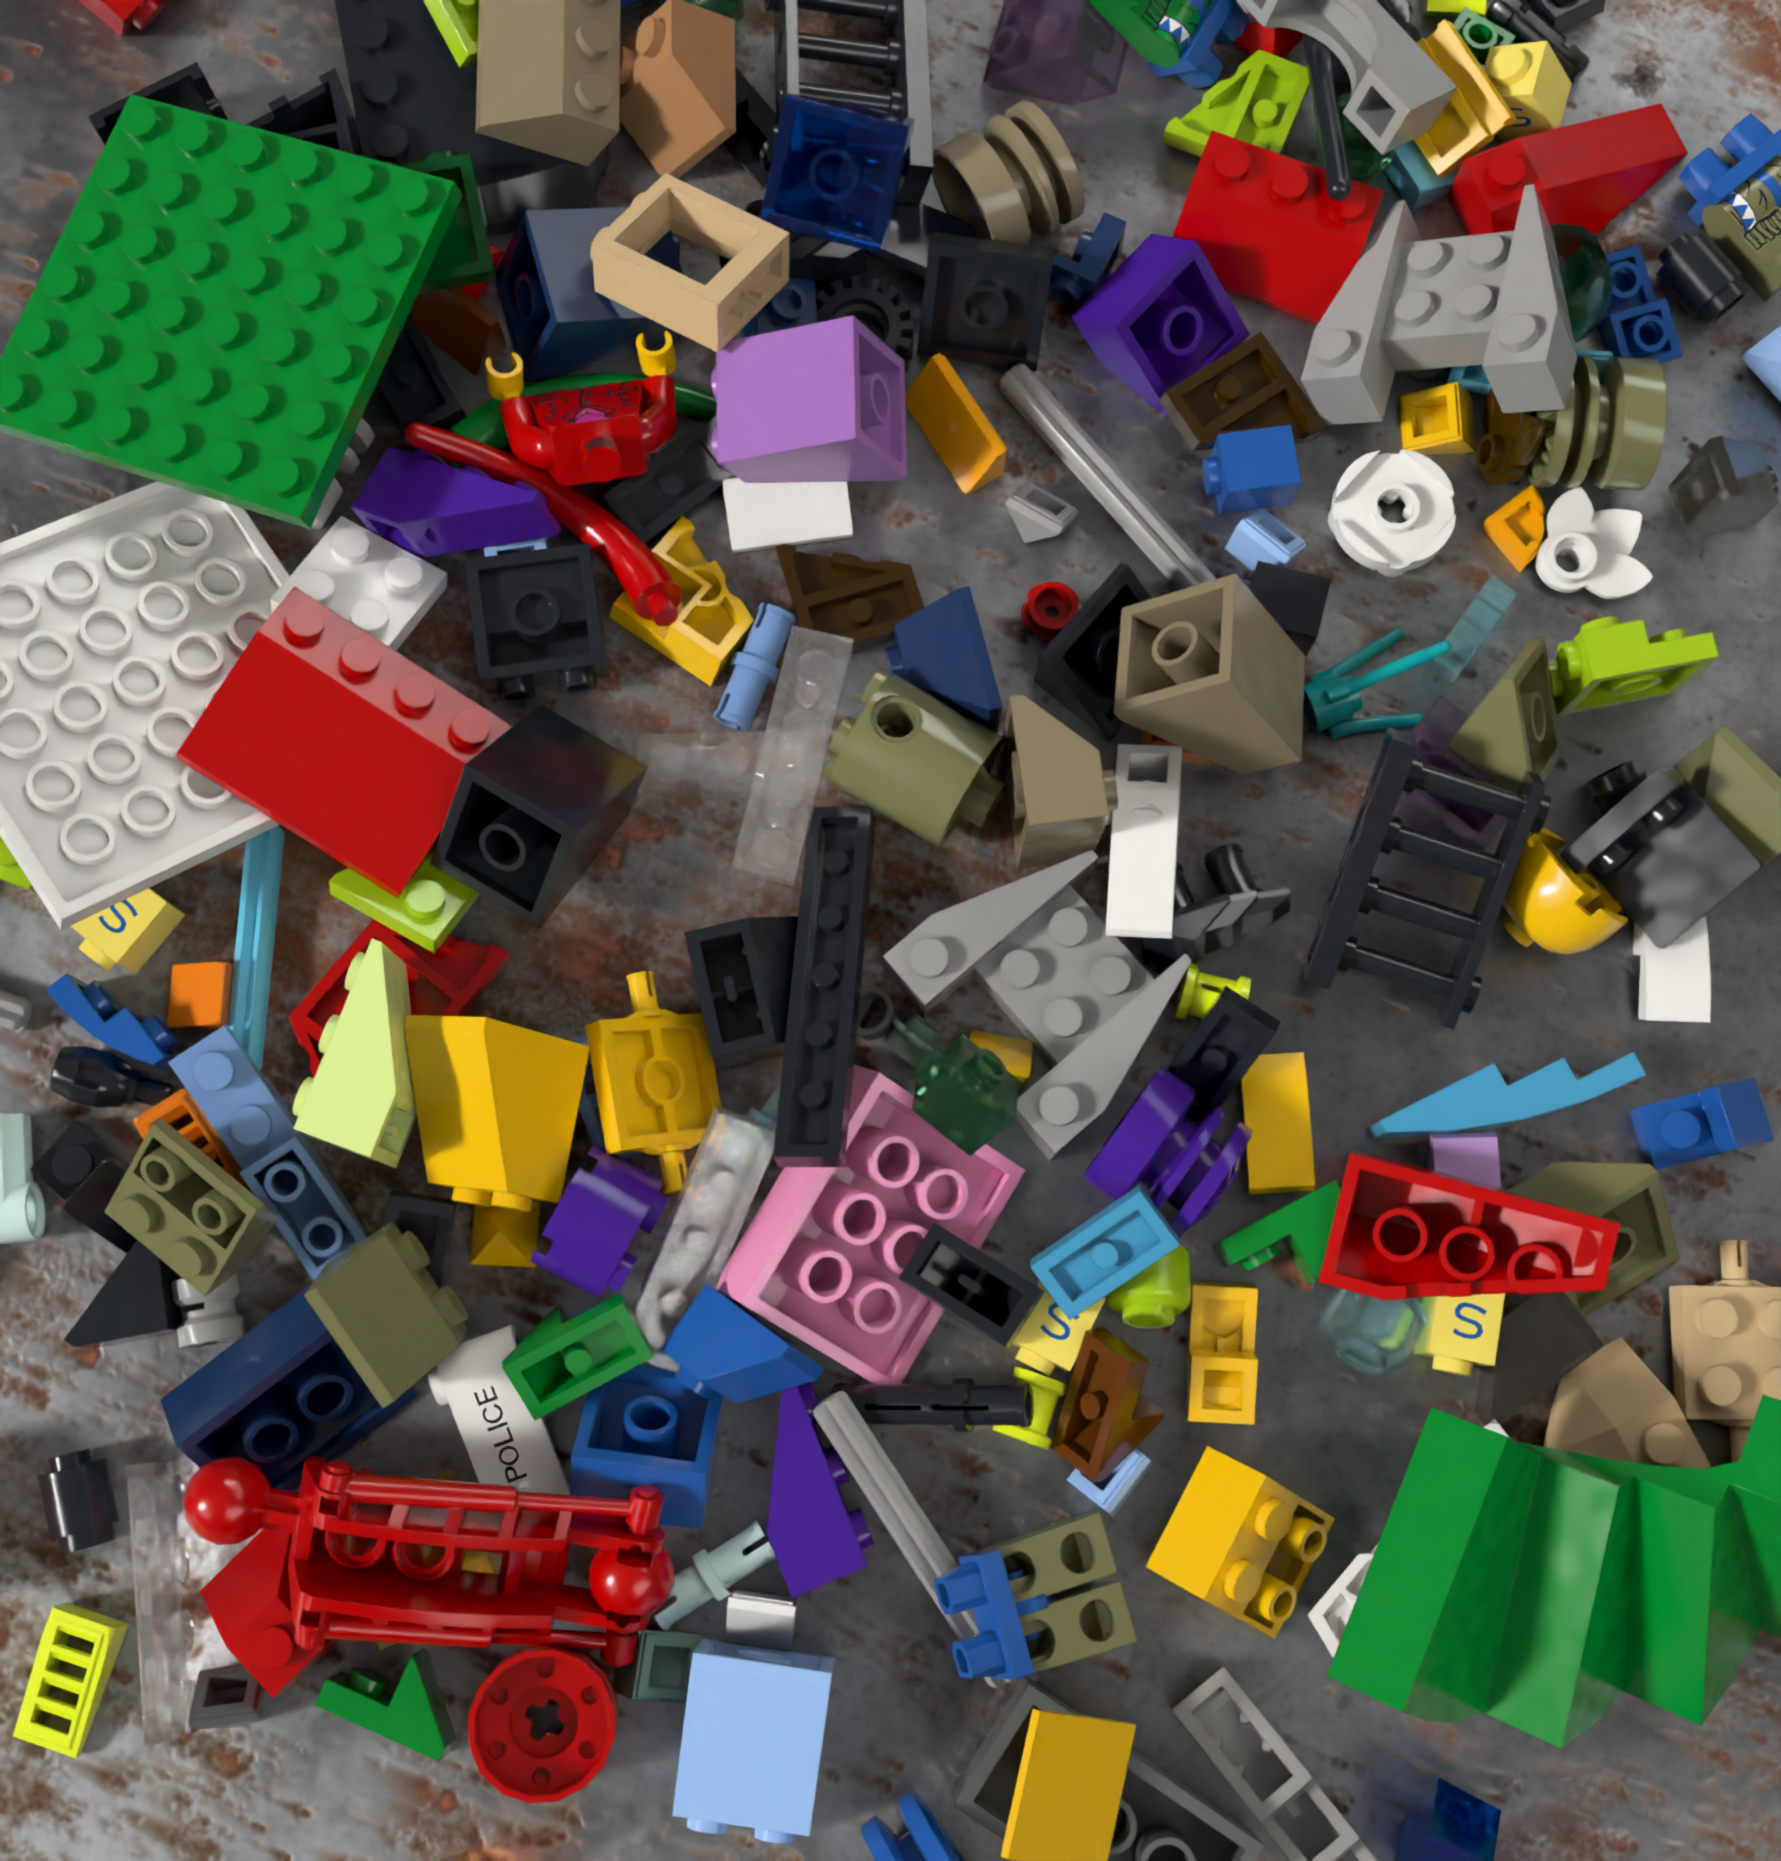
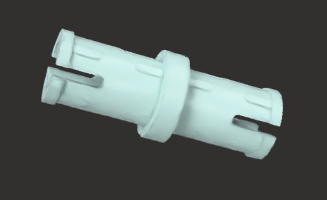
[654,1520,777,1631]

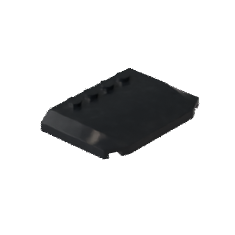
[335,0,611,237]

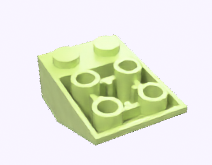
[293,939,417,1169]

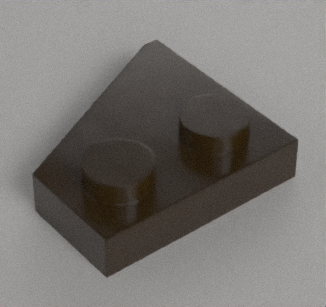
[1159,331,1327,451]
[775,544,924,664]

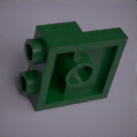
[385,151,496,294]

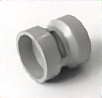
[170,1272,246,1349]

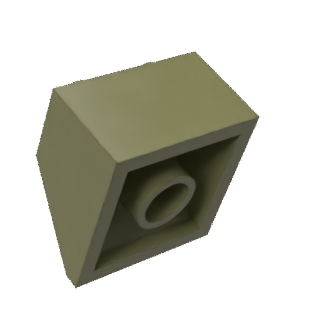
[304,1221,468,1408]

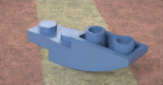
[168,1024,368,1280]

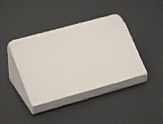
[722,478,854,554]

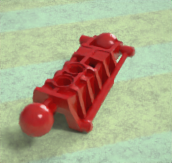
[183,1455,675,1667]

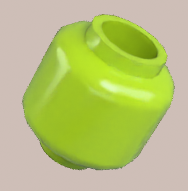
[1105,1243,1191,1329]

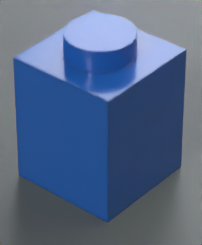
[1202,425,1301,515]

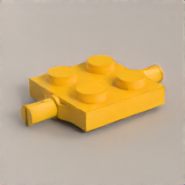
[585,971,727,1194]

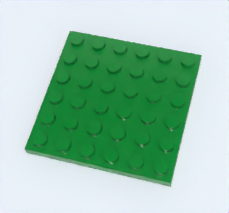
[0,94,463,529]

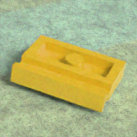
[1414,19,1517,178]

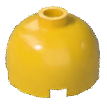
[1501,827,1628,955]

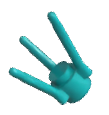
[1303,627,1451,740]

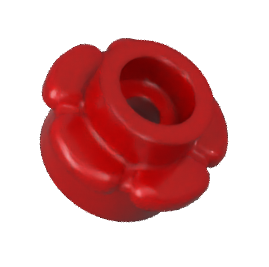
[1021,582,1080,642]

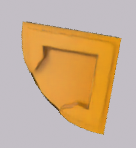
[1481,484,1545,573]

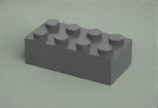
[951,1676,1265,1861]

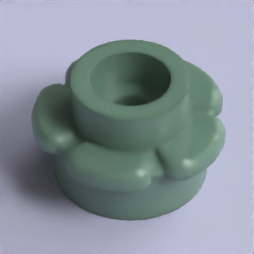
[883,1012,943,1071]

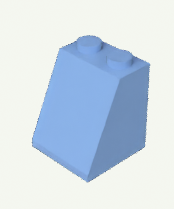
[672,1638,835,1844]

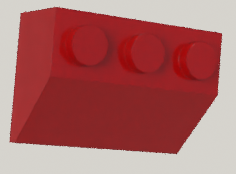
[1173,130,1384,324]

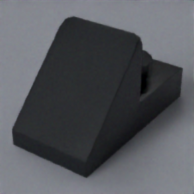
[31,1120,137,1254]

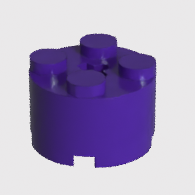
[530,1144,670,1299]

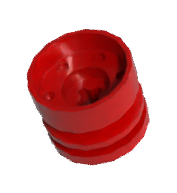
[468,1645,618,1803]

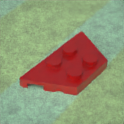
[289,919,513,1078]

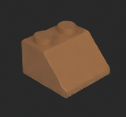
[619,0,736,179]

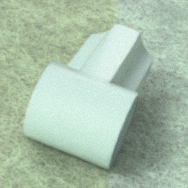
[0,1113,46,1244]

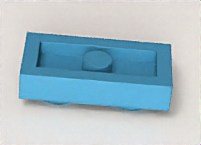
[1030,1185,1180,1320]

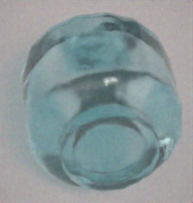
[1328,1290,1427,1376]

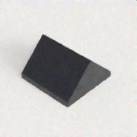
[1034,563,1152,739]

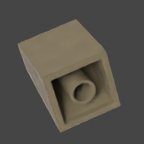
[1114,573,1305,775]

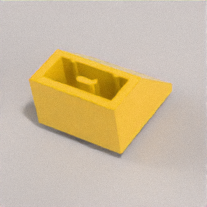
[1146,1446,1335,1639]

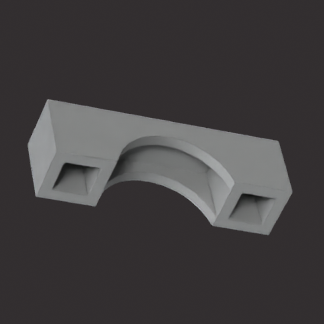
[1239,0,1457,155]

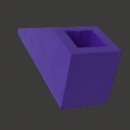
[351,447,561,557]
[767,1382,875,1598]

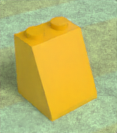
[404,1015,590,1212]

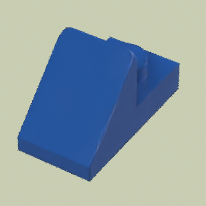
[1629,1078,1774,1170]

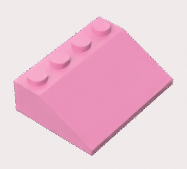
[713,1064,1026,1384]

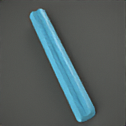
[228,826,285,1071]

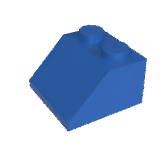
[570,1365,724,1530]

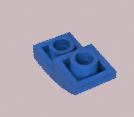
[1575,245,1683,364]
[46,973,178,1073]

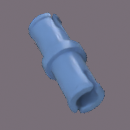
[712,603,797,733]

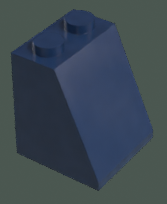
[495,207,683,383]

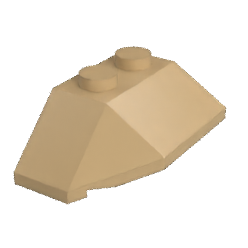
[1543,1337,1711,1469]

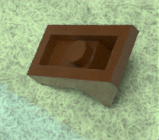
[1050,1328,1165,1482]

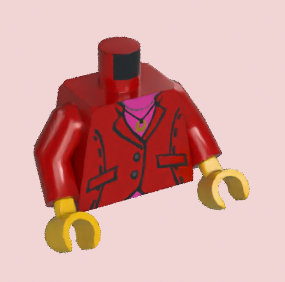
[485,331,677,486]

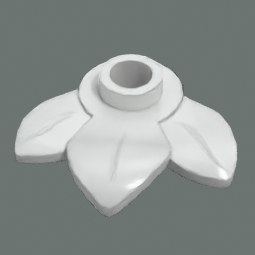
[1535,486,1653,599]

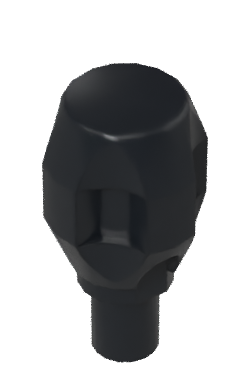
[49,1046,173,1108]

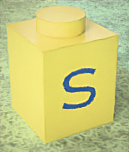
[1484,41,1572,141]
[70,887,185,974]
[1012,1279,1106,1377]
[1414,1293,1505,1377]

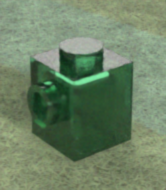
[911,1034,1020,1156]

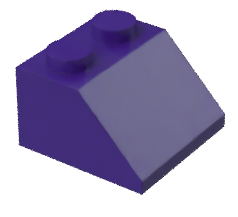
[1071,233,1250,418]

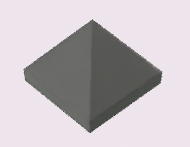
[188,1665,264,1729]

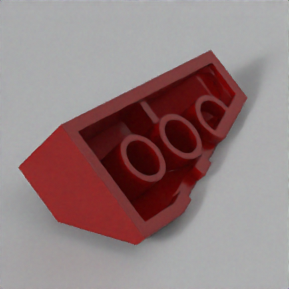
[1318,1150,1621,1300]

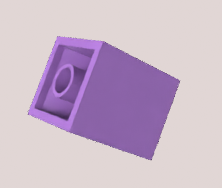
[711,315,907,483]

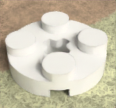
[1328,449,1456,577]

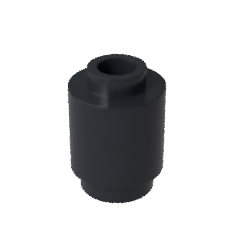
[1656,232,1748,325]
[37,1448,120,1554]

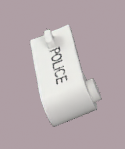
[427,1324,570,1495]

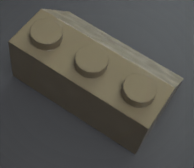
[475,0,620,166]
[1000,694,1118,869]

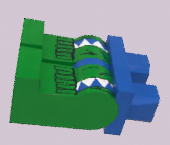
[1088,0,1250,89]

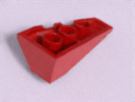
[1447,103,1688,268]

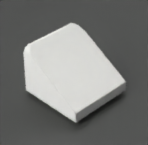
[726,1589,798,1650]

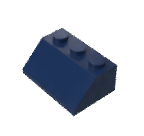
[160,1282,417,1491]

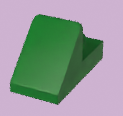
[1212,1180,1341,1284]
[502,1293,654,1421]
[315,1648,457,1762]

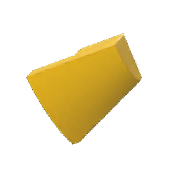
[609,516,754,687]

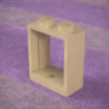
[590,173,790,353]

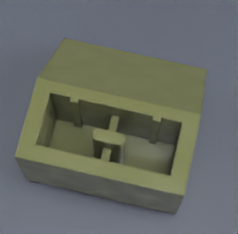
[104,1118,278,1297]

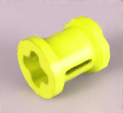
[1174,963,1251,1020]
[992,1367,1069,1450]

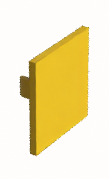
[1000,1709,1136,1861]

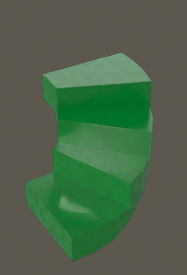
[1327,1395,1781,1749]

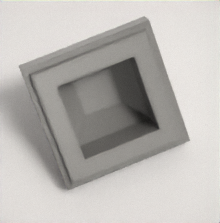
[1005,482,1079,543]

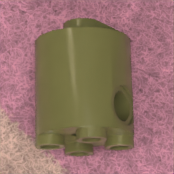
[823,668,1007,848]

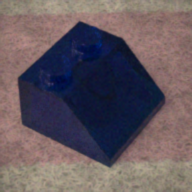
[760,93,915,254]

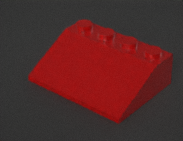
[176,586,513,899]

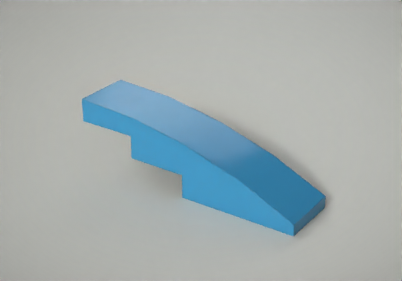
[1367,1052,1647,1139]

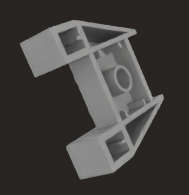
[1301,184,1577,425]
[883,850,1192,1161]

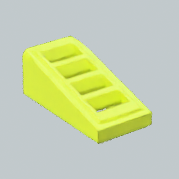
[13,1602,129,1758]

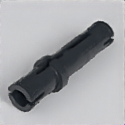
[831,1378,1034,1432]

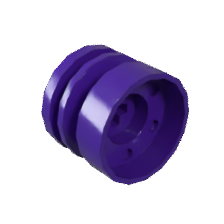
[1081,1066,1253,1238]

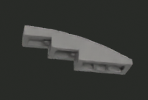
[1172,1667,1377,1861]

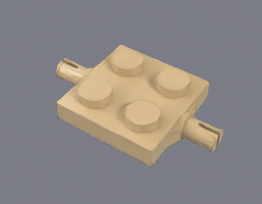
[1669,1240,1781,1462]

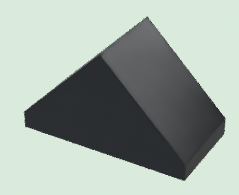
[899,1222,1044,1349]
[64,1240,182,1348]

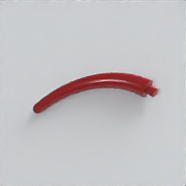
[404,422,682,626]

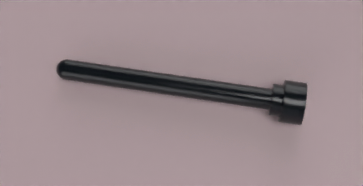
[1301,32,1352,202]

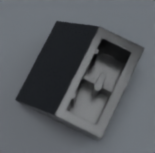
[684,916,798,1069]

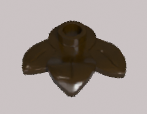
[1476,388,1547,486]

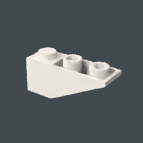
[1106,744,1182,939]

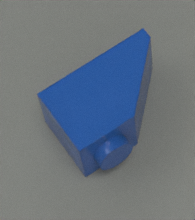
[660,1283,825,1403]

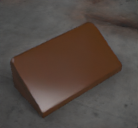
[410,287,507,376]

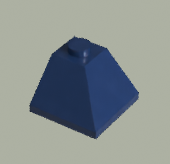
[885,586,1003,733]

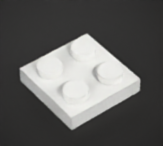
[270,516,447,651]

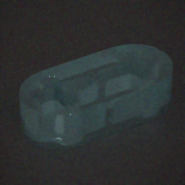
[1425,574,1518,685]

